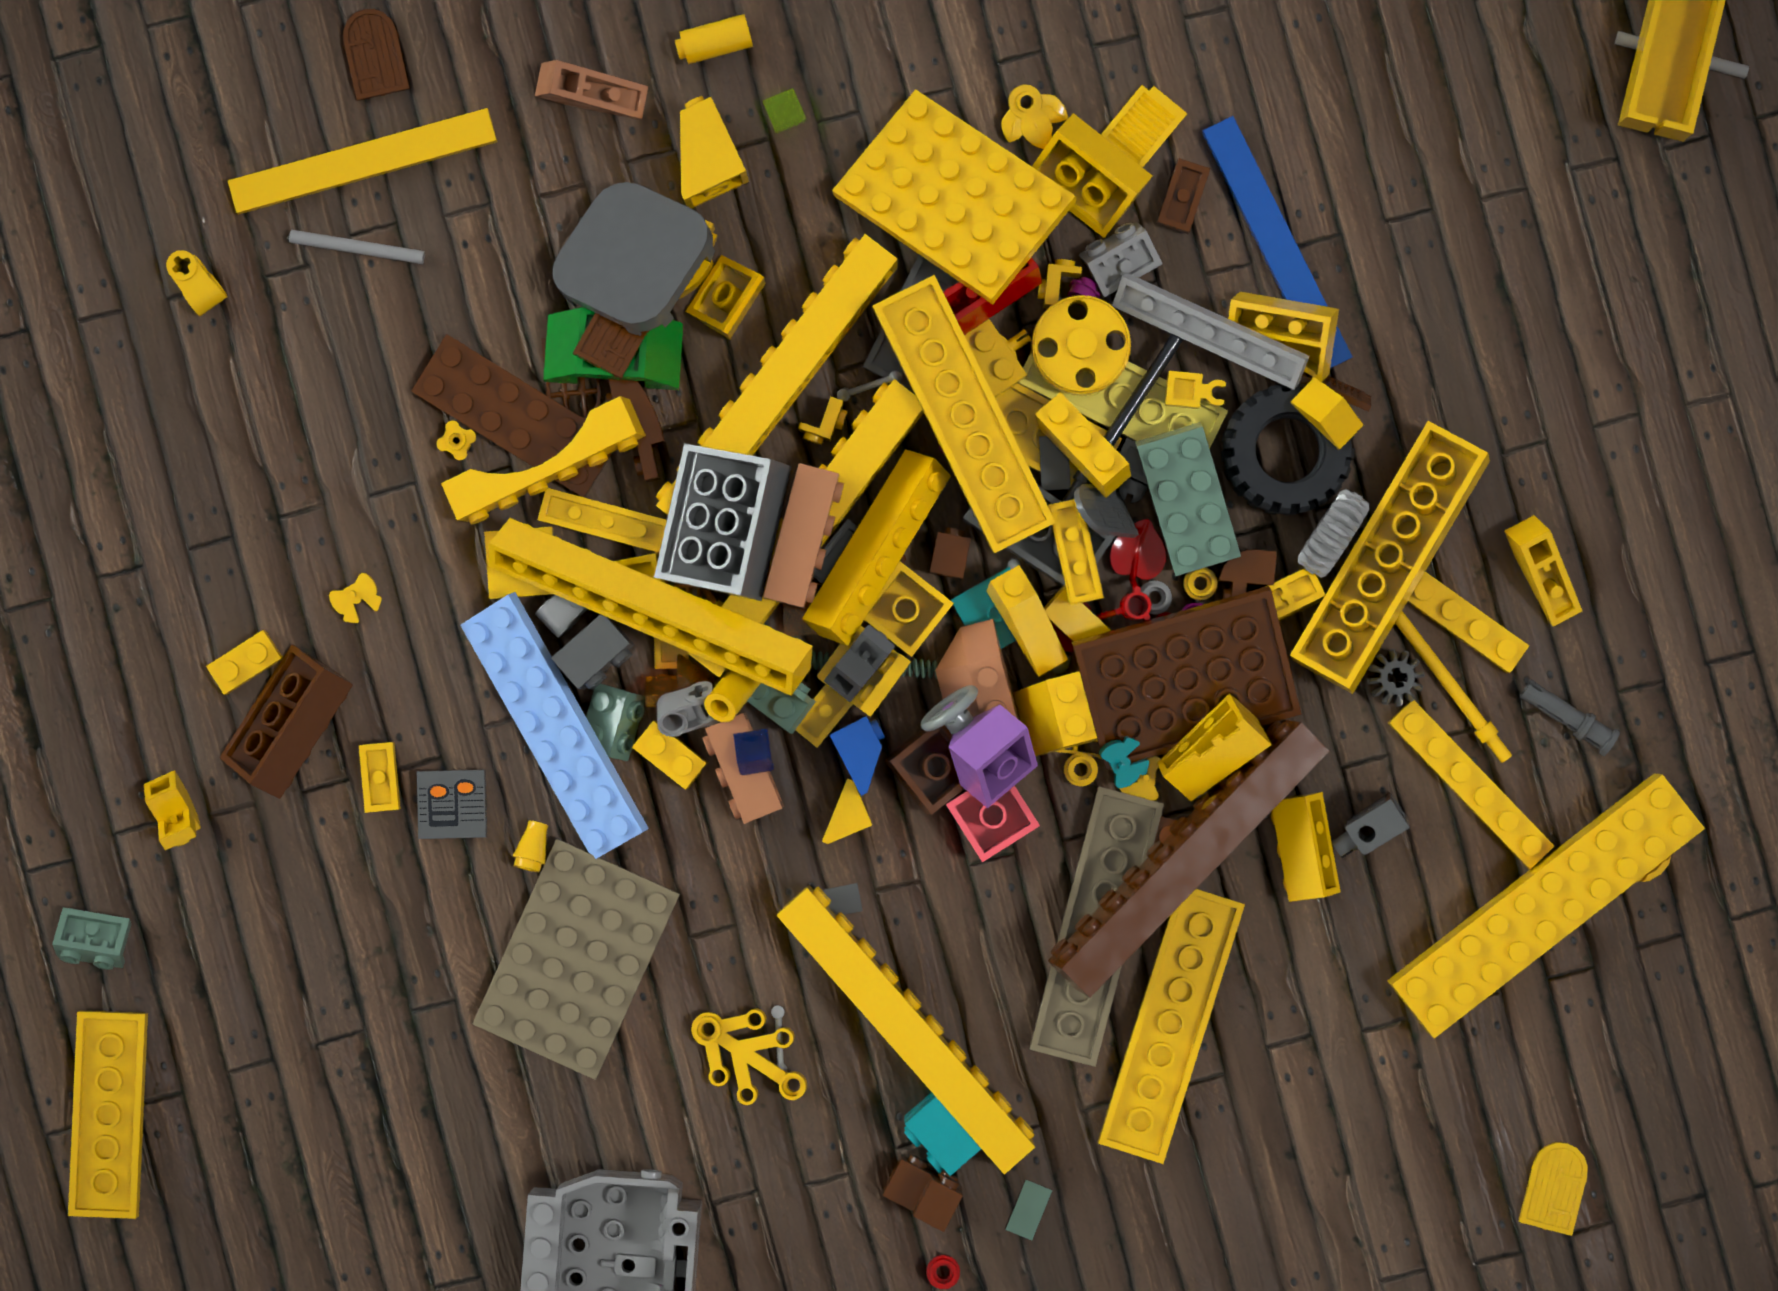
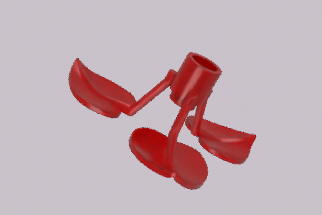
[1050,519,1172,652]

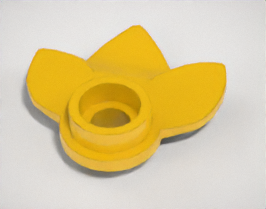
[1001,84,1068,149]

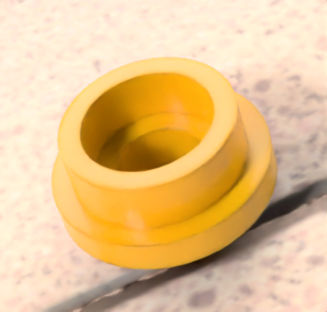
[1183,567,1218,600]
[1064,753,1098,786]

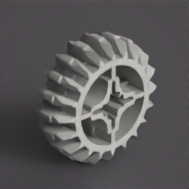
[1298,489,1369,578]

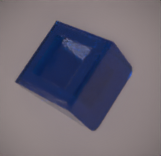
[733,729,774,775]

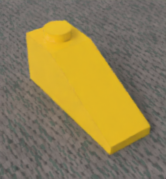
[1504,515,1582,627]
[986,565,1068,677]

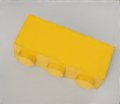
[1035,392,1131,498]
[1271,792,1341,902]

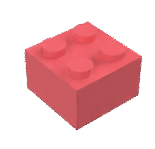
[946,786,1040,862]

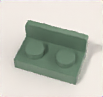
[747,682,816,734]
[52,907,132,970]

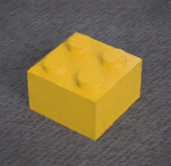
[864,561,954,657]

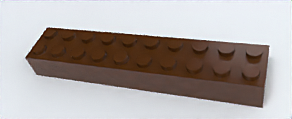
[1048,720,1329,998]

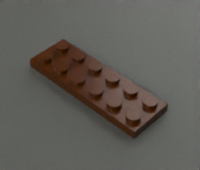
[411,334,613,498]

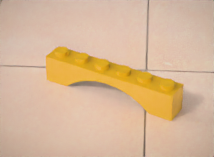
[441,396,646,525]

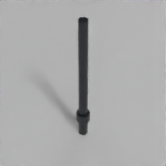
[1061,334,1183,502]

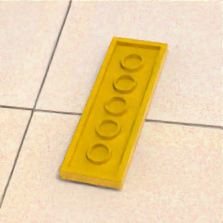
[68,1010,148,1219]

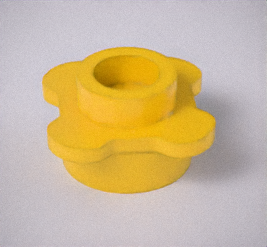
[436,421,476,460]

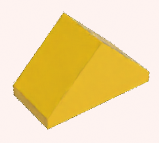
[1290,377,1363,450]
[822,778,873,844]

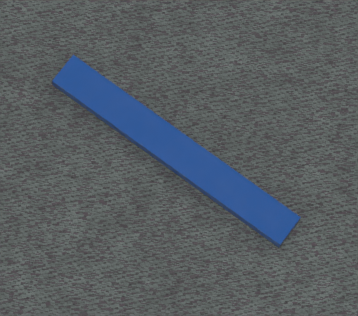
[1202,116,1352,369]

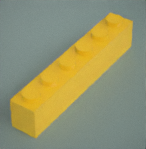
[802,449,951,646]

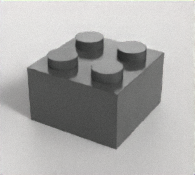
[551,614,635,690]

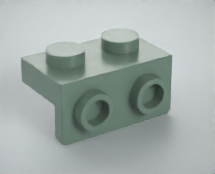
[586,683,646,761]

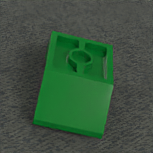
[543,307,683,390]

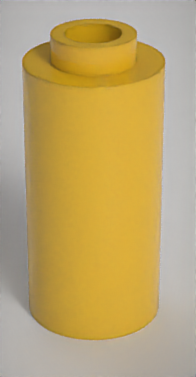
[675,14,753,65]
[704,669,761,722]

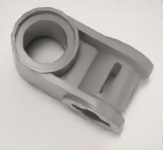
[535,595,588,639]
[657,681,719,737]

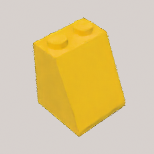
[680,96,749,209]
[1013,671,1097,757]

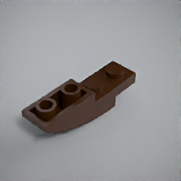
[602,379,666,483]

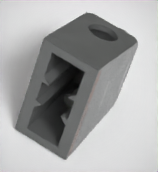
[1332,792,1410,858]

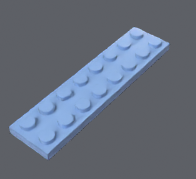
[460,592,649,859]

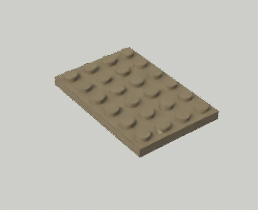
[472,838,680,1080]

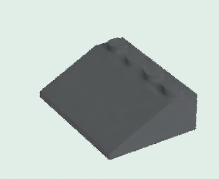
[654,443,792,601]

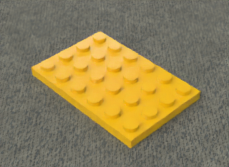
[832,89,1077,304]

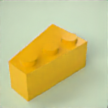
[1228,292,1339,382]
[1157,693,1272,801]

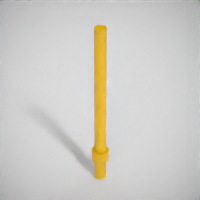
[1395,611,1512,763]

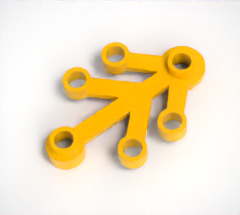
[691,1008,807,1105]

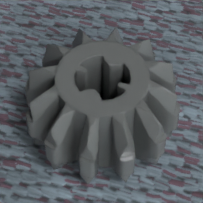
[1366,649,1425,707]

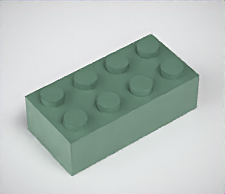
[1135,422,1241,576]

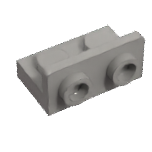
[1079,222,1163,297]

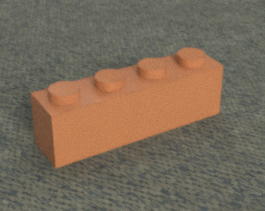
[763,463,844,609]

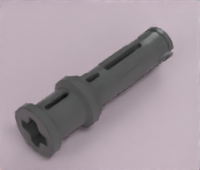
[1520,679,1620,756]

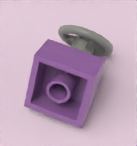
[921,685,1038,808]

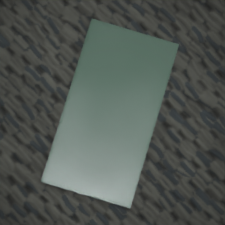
[1005,1180,1052,1241]

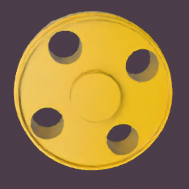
[1031,295,1131,396]

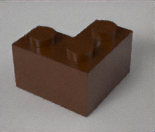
[883,1154,963,1232]

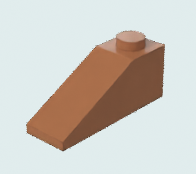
[535,60,648,120]

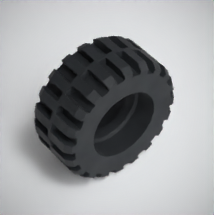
[1221,384,1355,516]

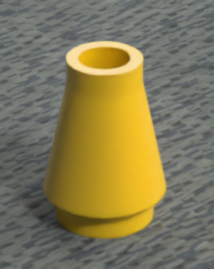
[512,820,548,873]

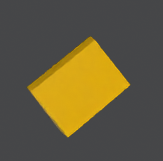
[685,255,766,340]

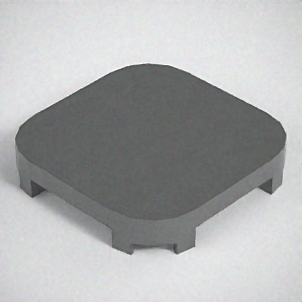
[553,182,715,336]

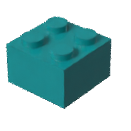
[904,1092,981,1176]

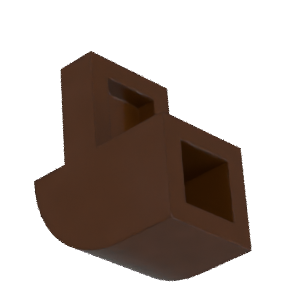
[1217,550,1277,599]

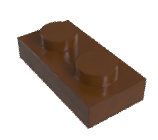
[1156,158,1211,234]

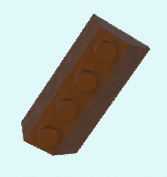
[219,644,353,799]

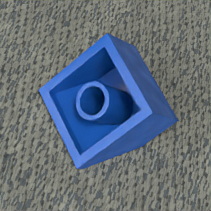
[830,716,885,796]

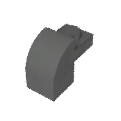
[824,625,895,702]

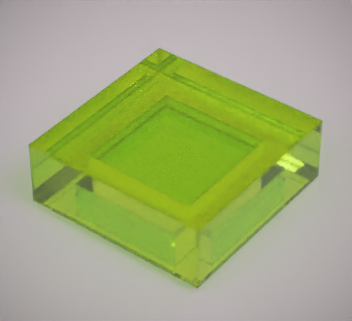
[762,88,807,133]

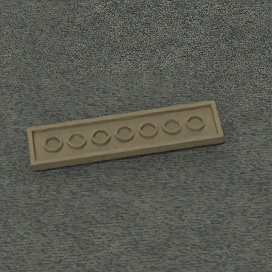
[1029,786,1164,1067]

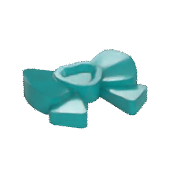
[1099,736,1149,788]

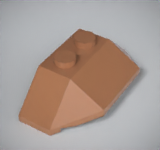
[935,619,1020,721]

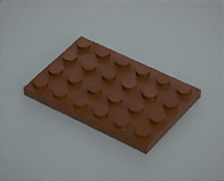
[1071,586,1302,770]

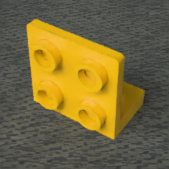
[817,625,911,717]

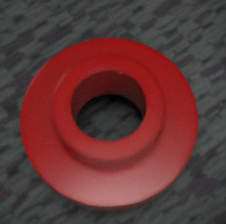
[926,1254,960,1289]

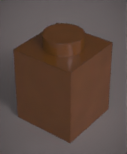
[930,527,971,580]

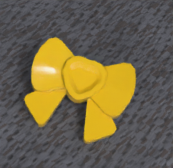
[329,572,382,623]
[1119,756,1161,801]

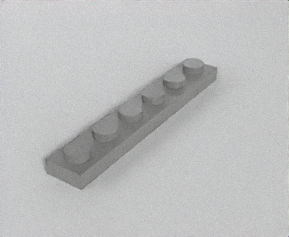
[1112,273,1309,390]

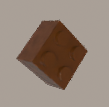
[884,725,964,815]

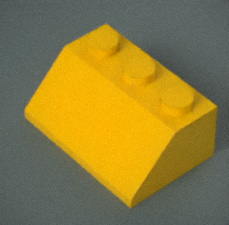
[1032,113,1153,238]

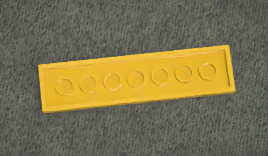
[872,275,1056,553]
[1098,889,1245,1164]

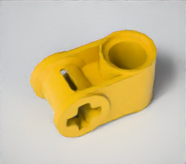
[166,250,228,316]

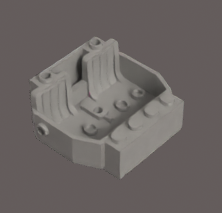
[520,1169,702,1291]

